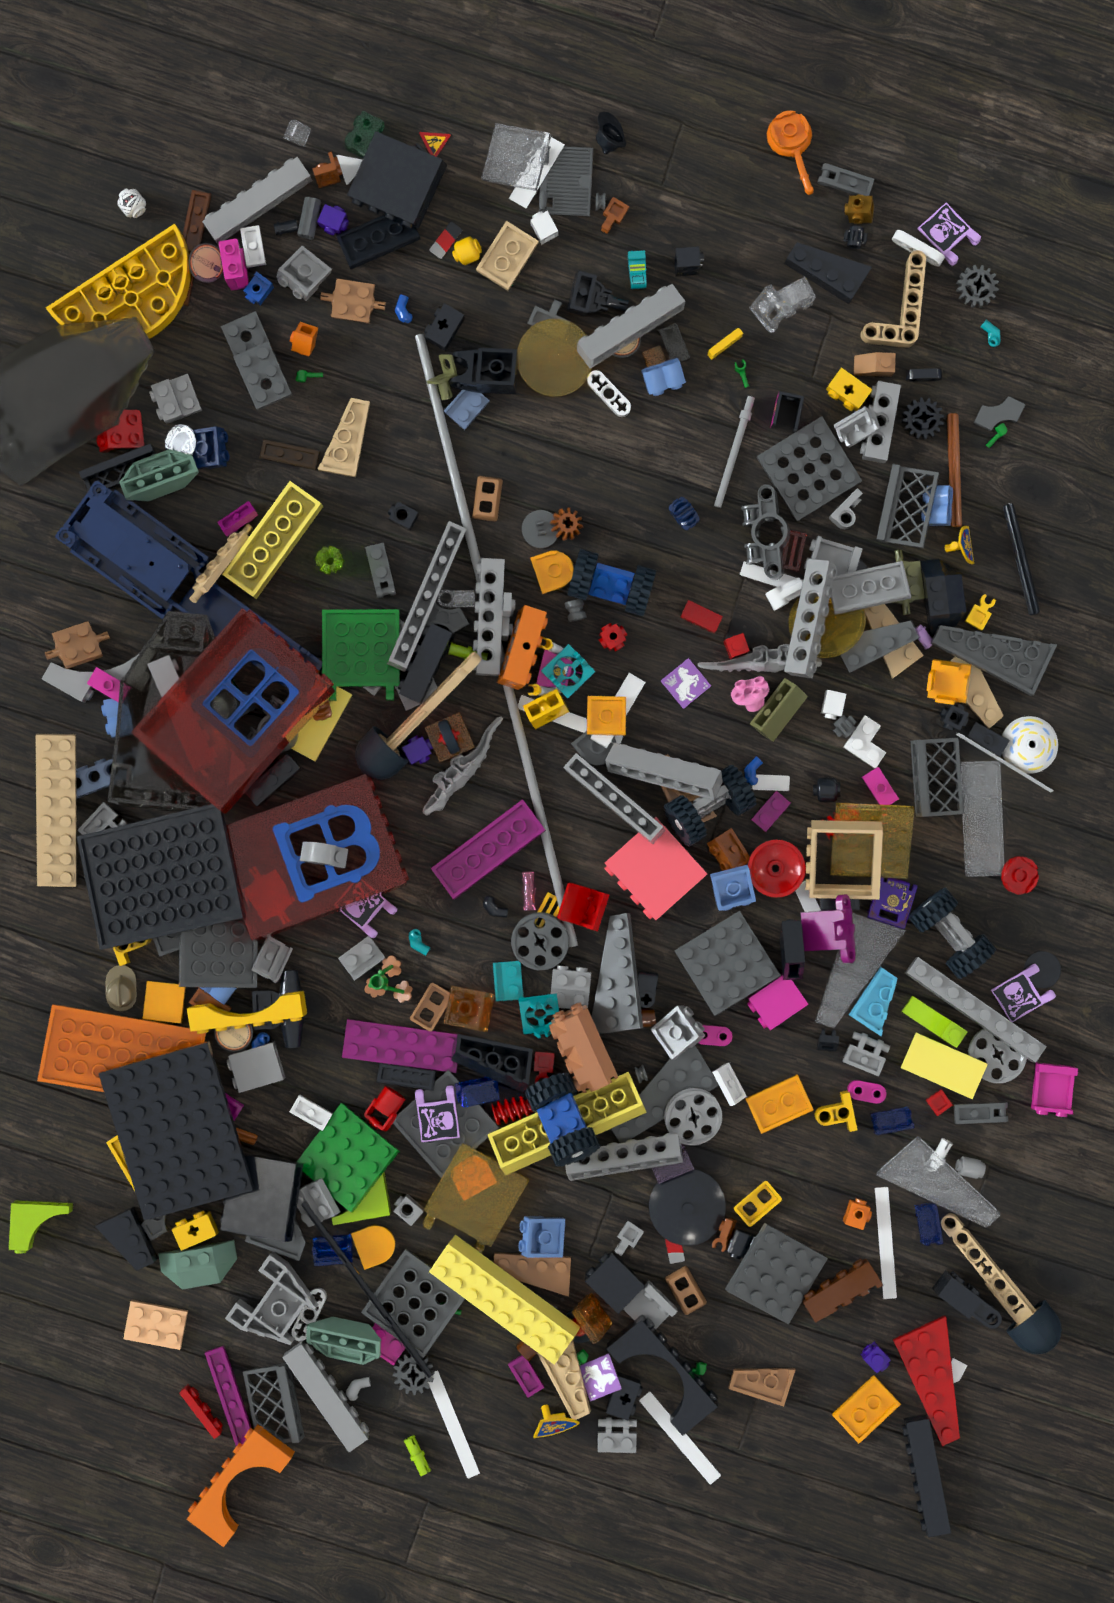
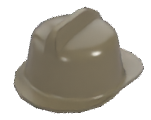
[105,965,137,1011]

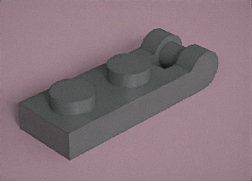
[817,163,874,196]
[365,542,396,599]
[954,1102,1008,1124]

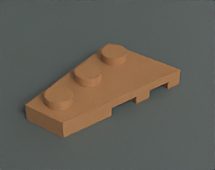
[728,1368,795,1407]

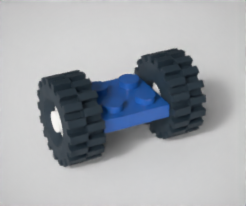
[568,549,656,616]
[525,1073,600,1167]

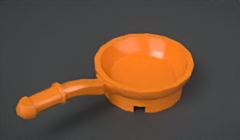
[766,110,814,195]

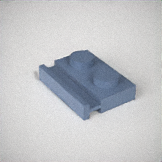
[444,390,490,430]

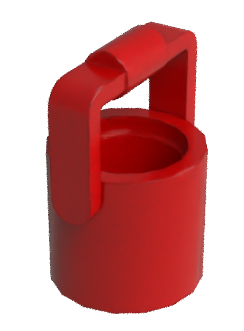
[364,1086,406,1132]

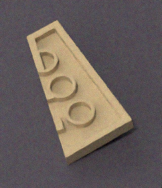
[318,398,370,478]
[537,1340,591,1420]

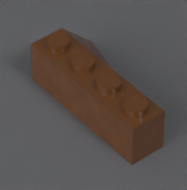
[802,1259,883,1323]

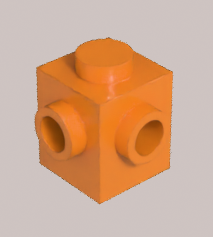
[290,322,318,356]
[843,1198,872,1230]

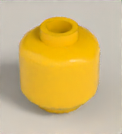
[452,237,482,265]

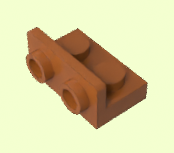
[312,152,342,188]
[707,828,750,871]

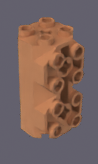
[549,1002,618,1093]

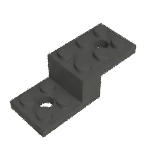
[221,311,292,411]

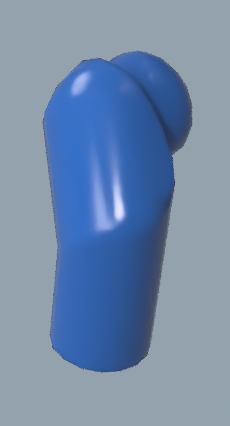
[395,295,413,323]
[744,756,763,786]
[251,1032,270,1048]

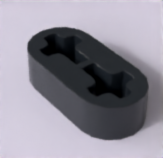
[906,368,942,382]

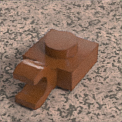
[601,197,629,234]
[712,1218,737,1252]

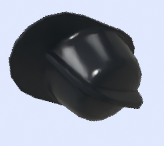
[596,111,626,154]

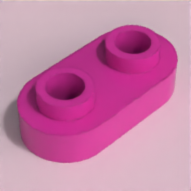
[698,1025,732,1046]
[847,1080,886,1104]

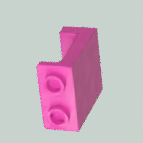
[218,239,249,291]
[747,973,808,1030]
[1031,1062,1078,1117]

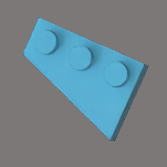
[849,967,898,1036]

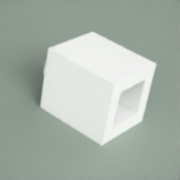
[531,211,558,245]
[821,690,846,720]

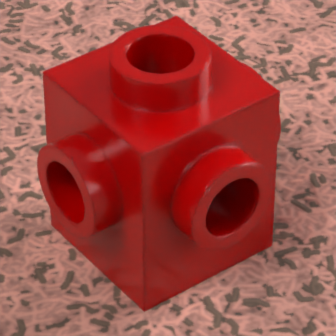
[599,623,627,652]

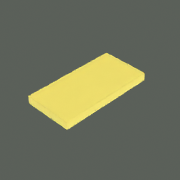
[282,676,352,762]
[901,1032,988,1099]

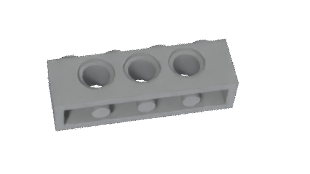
[860,381,901,463]

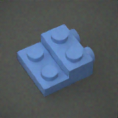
[710,865,756,911]
[518,1216,565,1258]

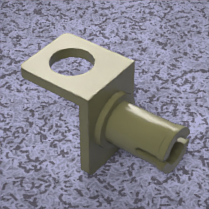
[427,354,458,400]

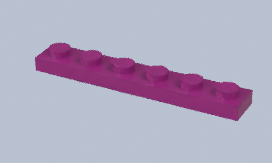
[205,1345,252,1446]

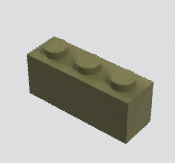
[750,678,808,742]

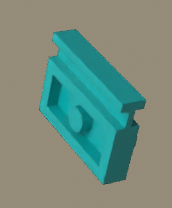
[493,961,524,1001]

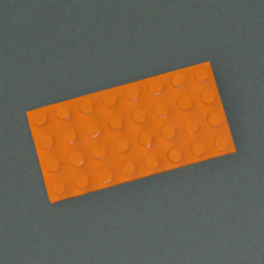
[37,1004,206,1092]

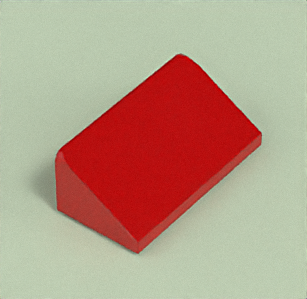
[680,600,723,634]

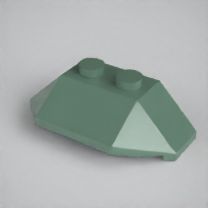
[120,449,199,501]
[158,1240,238,1289]
[306,1317,381,1365]

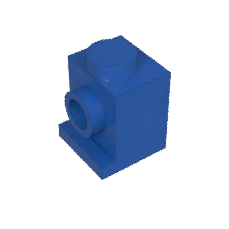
[243,271,274,306]

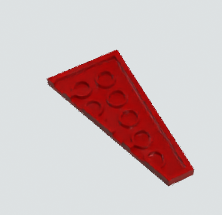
[893,1315,960,1446]

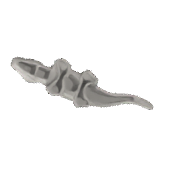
[698,644,822,673]
[423,717,503,816]

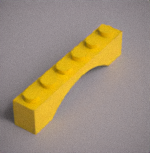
[187,991,307,1034]

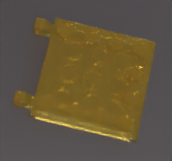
[422,1143,529,1254]

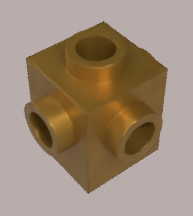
[845,195,874,224]

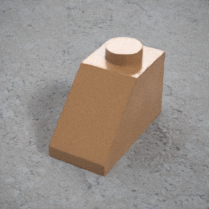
[854,352,896,377]

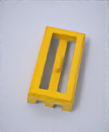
[708,328,743,360]
[535,892,559,928]

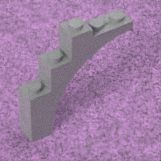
[42,634,166,703]

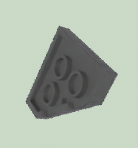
[245,1218,306,1261]

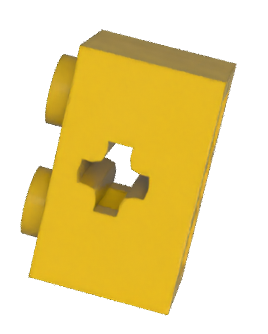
[826,367,872,411]
[523,689,569,729]
[172,1210,219,1251]

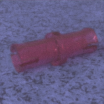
[521,872,537,911]

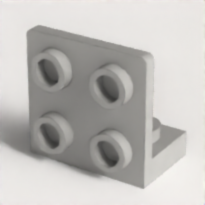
[623,1281,678,1329]

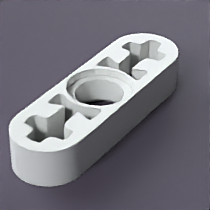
[892,230,945,266]
[587,370,631,417]
[292,1288,327,1341]

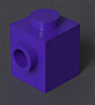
[317,204,349,236]
[402,735,434,765]
[861,1341,891,1373]

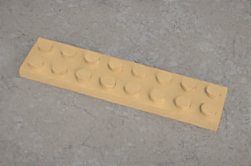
[36,734,77,887]

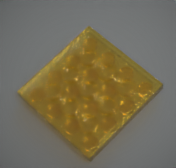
[830,803,914,879]

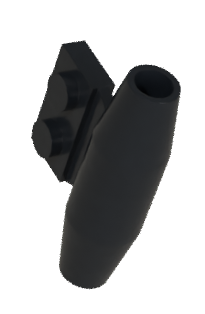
[252,970,304,1048]

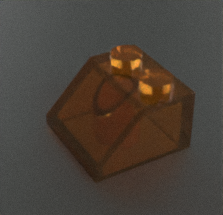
[444,986,495,1032]

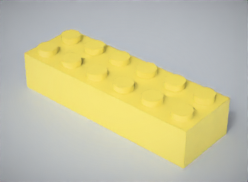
[222,481,323,599]

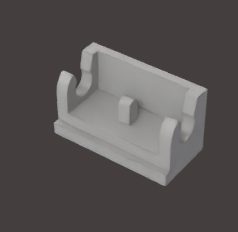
[834,407,881,448]

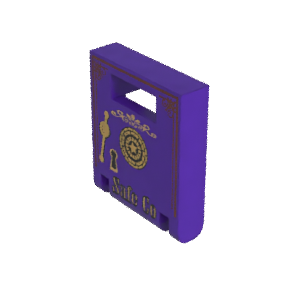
[866,874,917,929]

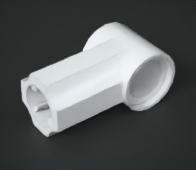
[765,577,803,611]

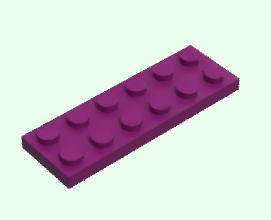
[431,799,546,900]
[342,1019,458,1073]

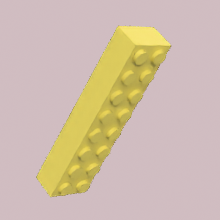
[488,1072,647,1175]
[429,1235,580,1365]

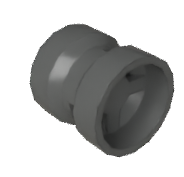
[564,599,587,622]

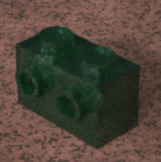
[345,111,385,158]

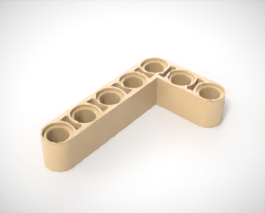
[861,250,926,348]

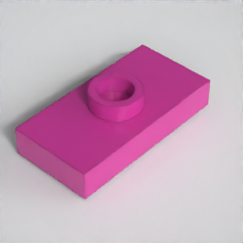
[87,667,131,703]
[862,767,899,809]

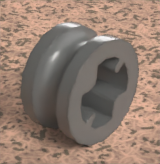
[596,193,606,211]
[634,1064,648,1084]

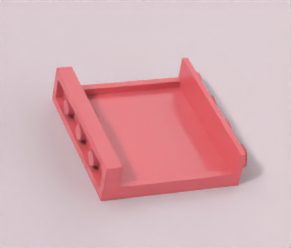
[604,817,707,920]

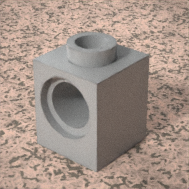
[394,1194,425,1226]

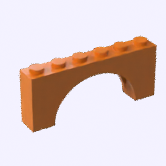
[187,1424,295,1547]

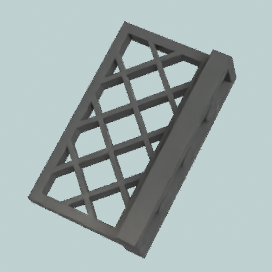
[877,464,940,549]
[910,738,964,817]
[243,1362,305,1443]

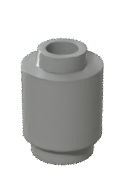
[955,1156,986,1179]

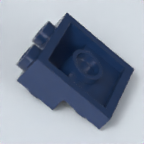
[192,426,230,469]

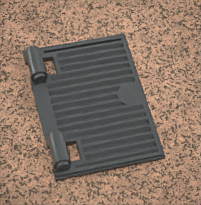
[539,145,593,216]

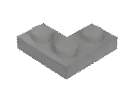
[501,592,515,641]

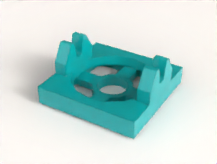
[541,644,595,699]
[519,993,559,1038]

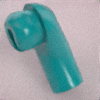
[981,319,1001,347]
[409,929,430,956]

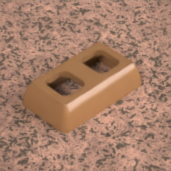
[472,476,503,522]
[410,983,453,1032]
[665,1266,707,1315]

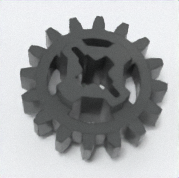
[956,265,999,308]
[393,1353,435,1395]

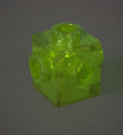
[315,546,344,575]

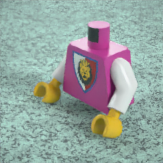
[528,637,582,696]

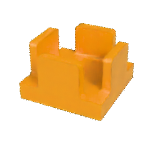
[927,659,972,705]

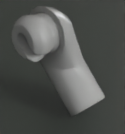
[346,1377,371,1401]

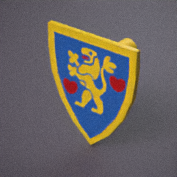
[945,526,974,564]
[533,1405,580,1438]

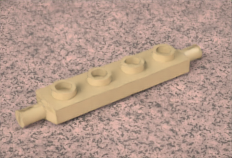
[189,524,253,603]

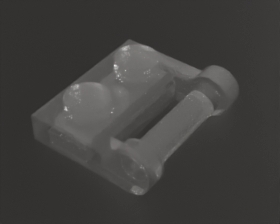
[750,284,793,333]

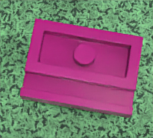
[372,1323,405,1366]

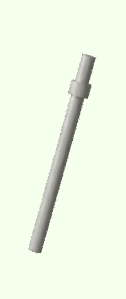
[714,396,755,508]

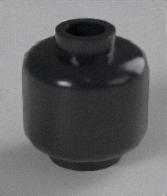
[813,777,841,802]

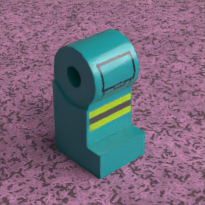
[627,250,647,289]

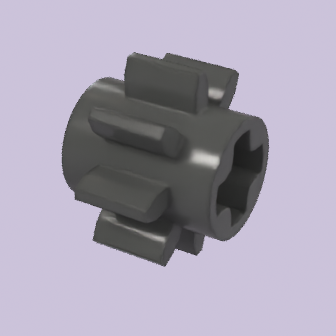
[833,715,856,738]

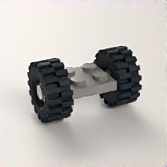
[664,765,756,846]
[908,887,996,979]

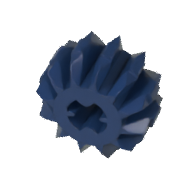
[669,496,699,530]

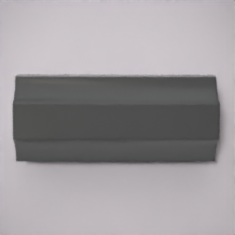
[297,197,321,240]

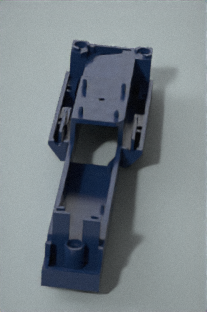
[55,481,322,697]

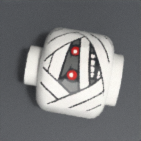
[117,189,146,218]

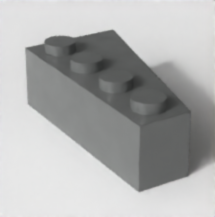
[832,620,921,673]

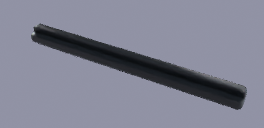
[1003,503,1040,615]

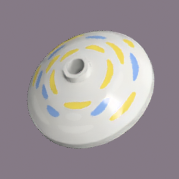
[1002,716,1058,774]

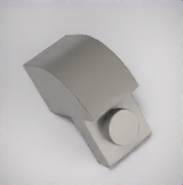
[300,842,348,868]

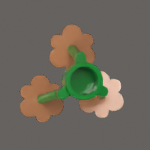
[364,955,412,1003]

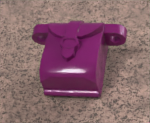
[801,894,856,963]

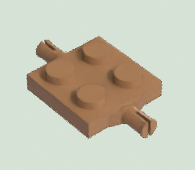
[320,279,386,324]
[44,621,110,669]

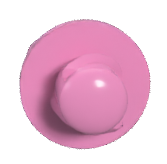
[731,676,769,712]

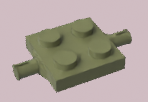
[887,550,925,615]

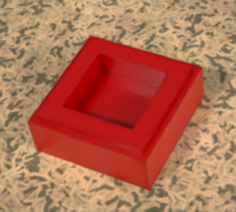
[926,1089,953,1116]

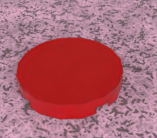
[1001,856,1039,895]

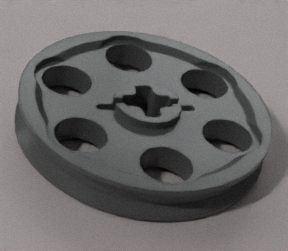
[511,912,569,970]

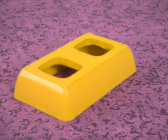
[734,1181,782,1227]

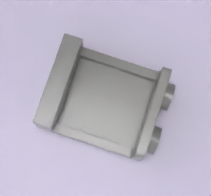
[804,536,862,579]
[227,1041,286,1093]

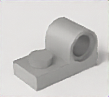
[829,488,863,530]

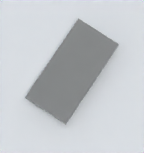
[831,561,911,615]

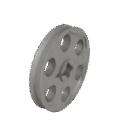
[968,1028,1027,1083]
[664,1088,722,1145]

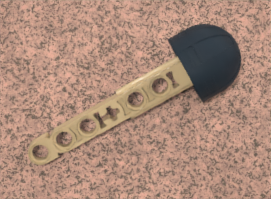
[355,652,482,780]
[941,1213,1062,1354]

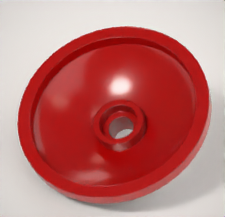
[748,840,806,898]

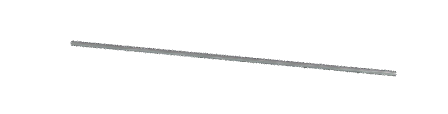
[415,334,578,948]

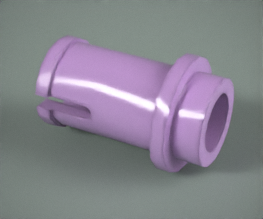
[916,624,932,650]

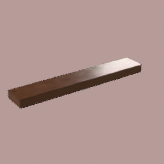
[183,190,212,306]

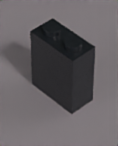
[779,919,805,980]
[585,1251,645,1314]

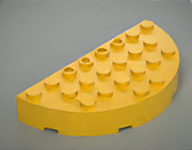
[46,224,191,347]

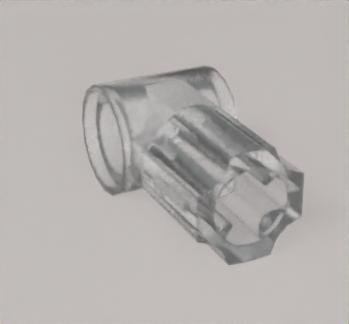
[437,589,475,608]

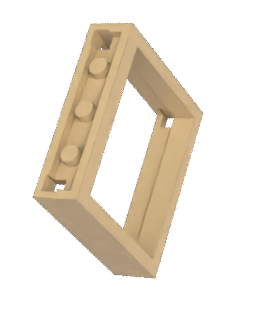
[805,820,883,900]

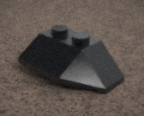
[920,559,966,637]

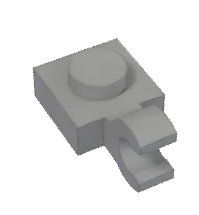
[614,1220,644,1256]

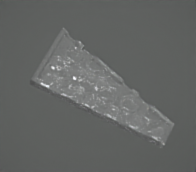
[815,913,906,1028]
[877,1136,1000,1228]

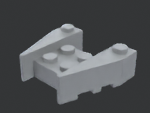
[225,1252,319,1345]

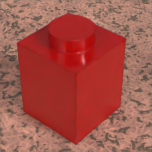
[723,633,750,659]

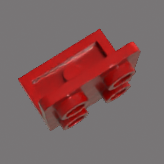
[95,410,144,452]
[557,883,609,931]

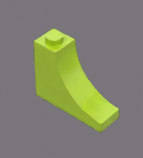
[901,996,967,1048]
[332,1172,391,1225]
[9,1200,73,1254]

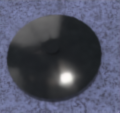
[649,1168,726,1246]

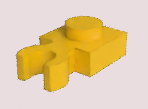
[965,594,996,631]

